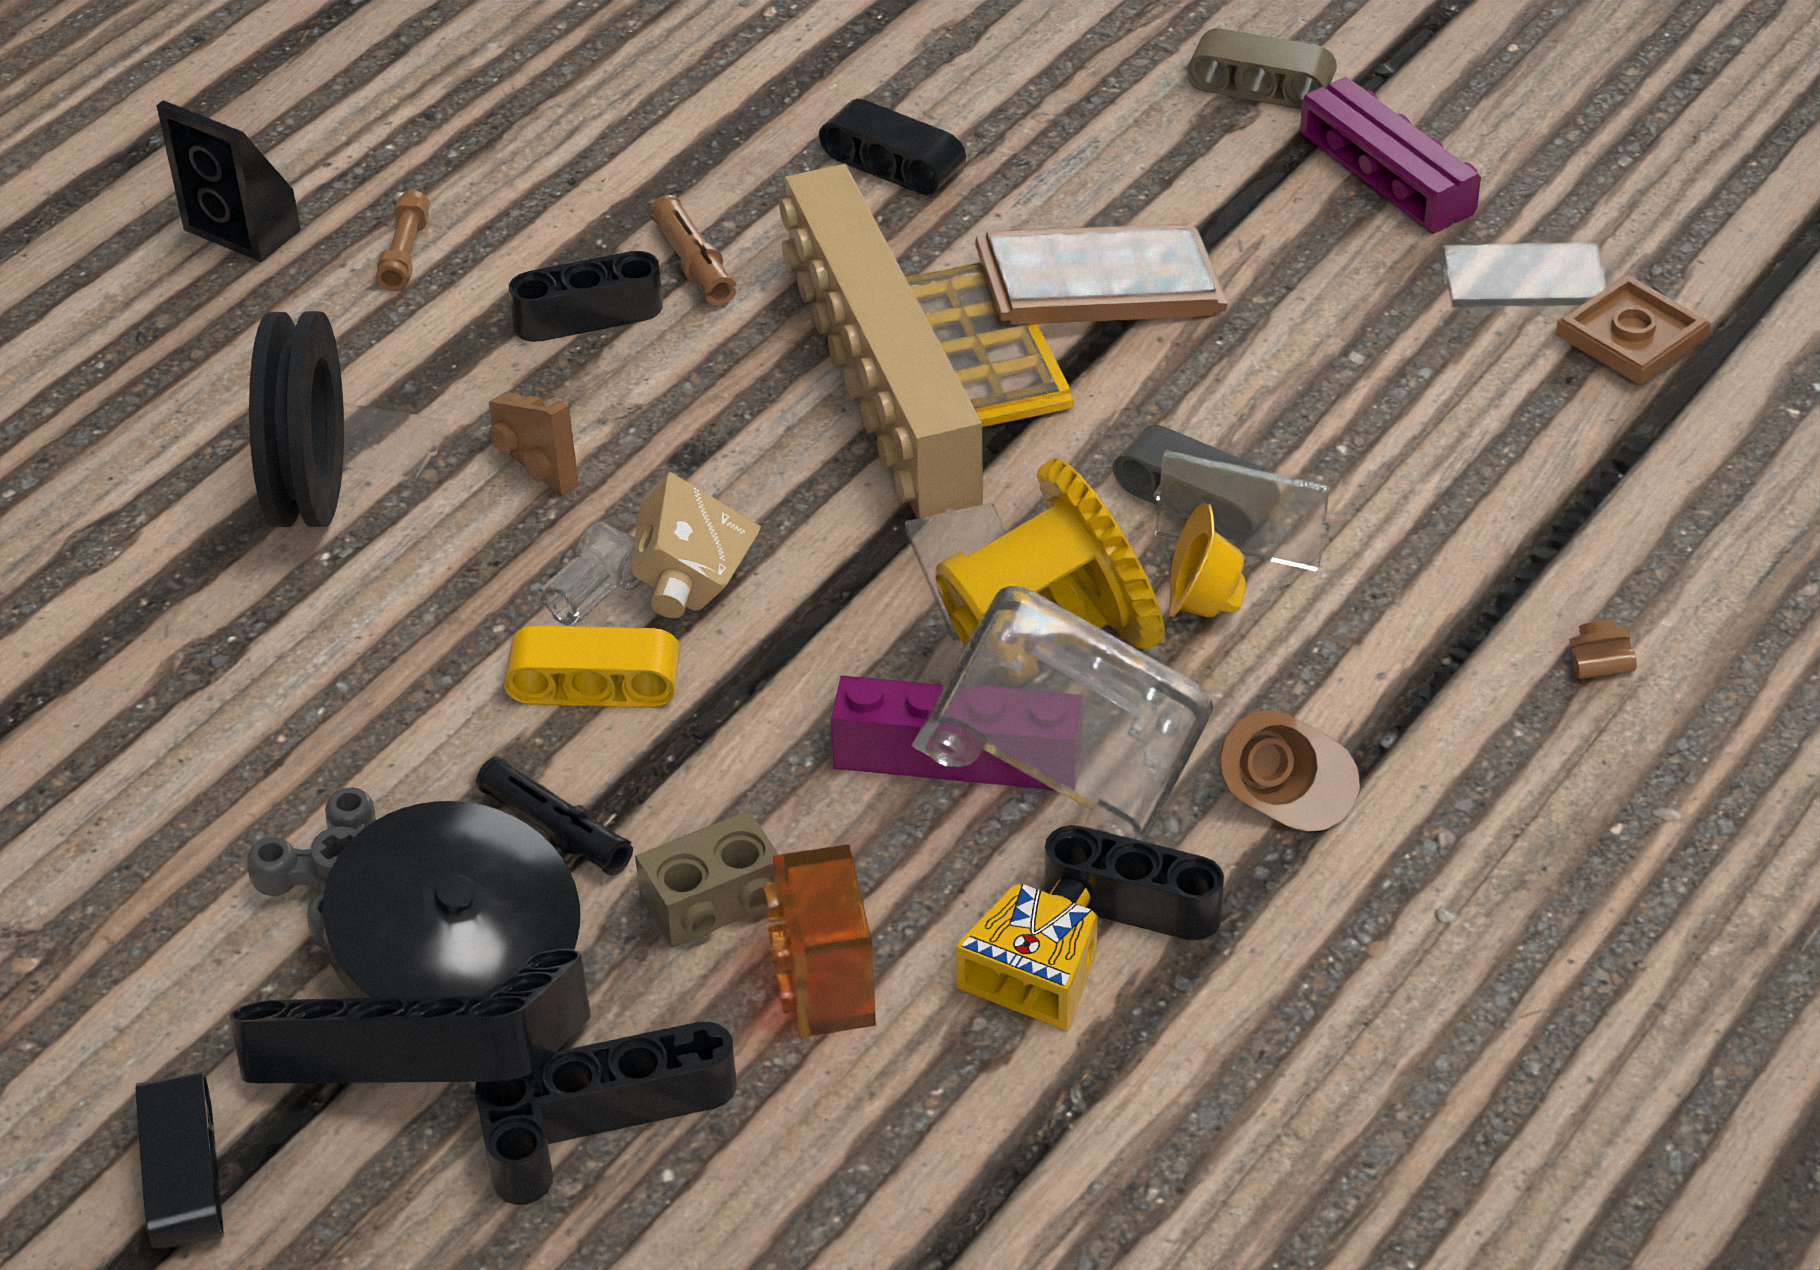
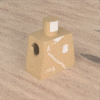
[630,471,761,618]

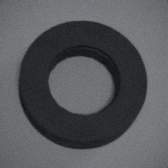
[249,311,344,527]

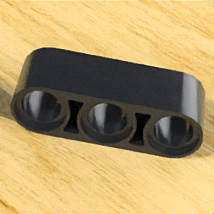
[819,98,966,195]
[509,251,663,342]
[1044,825,1224,940]
[135,1071,224,1251]

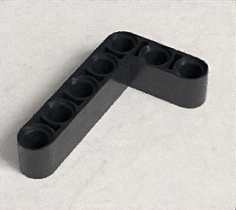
[229,949,591,1084]

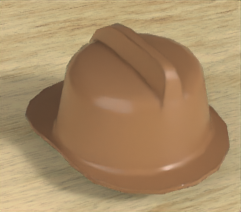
[1219,710,1360,832]

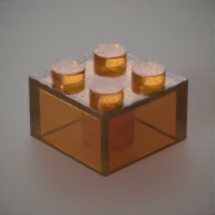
[763,844,876,1038]

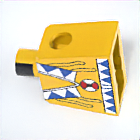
[956,878,1098,1031]

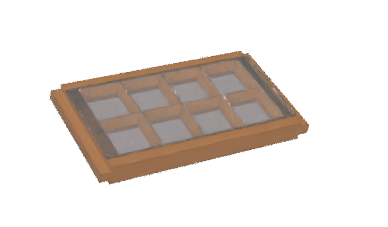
[975,224,1228,325]

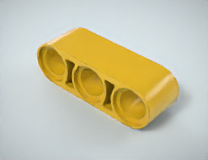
[503,626,681,708]

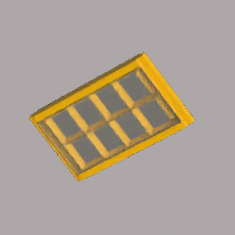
[905,262,1074,427]

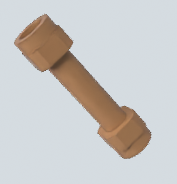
[376,190,430,291]

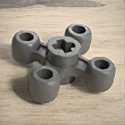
[247,787,376,950]

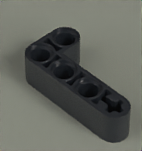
[475,1021,737,1205]

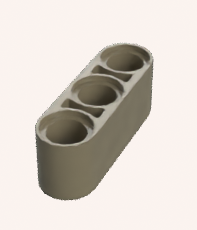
[1187,28,1337,109]

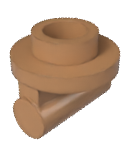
[1569,619,1637,680]

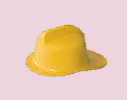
[1169,503,1246,617]

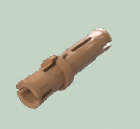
[650,195,737,306]

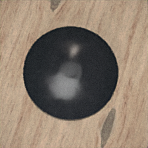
[321,801,581,998]

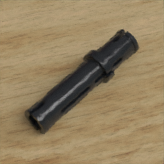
[476,756,633,876]

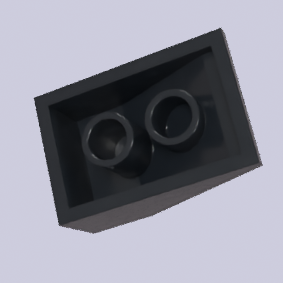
[156,100,301,262]

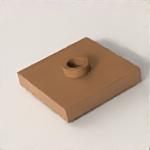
[1556,274,1711,385]

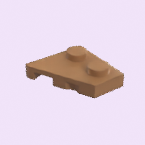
[489,392,579,496]

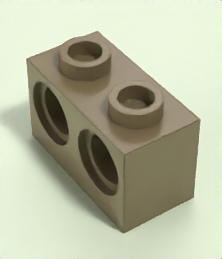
[635,810,785,947]

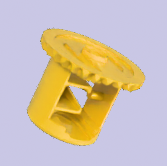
[935,458,1165,691]

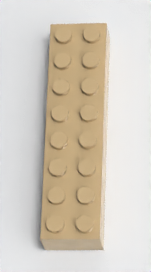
[779,164,983,523]

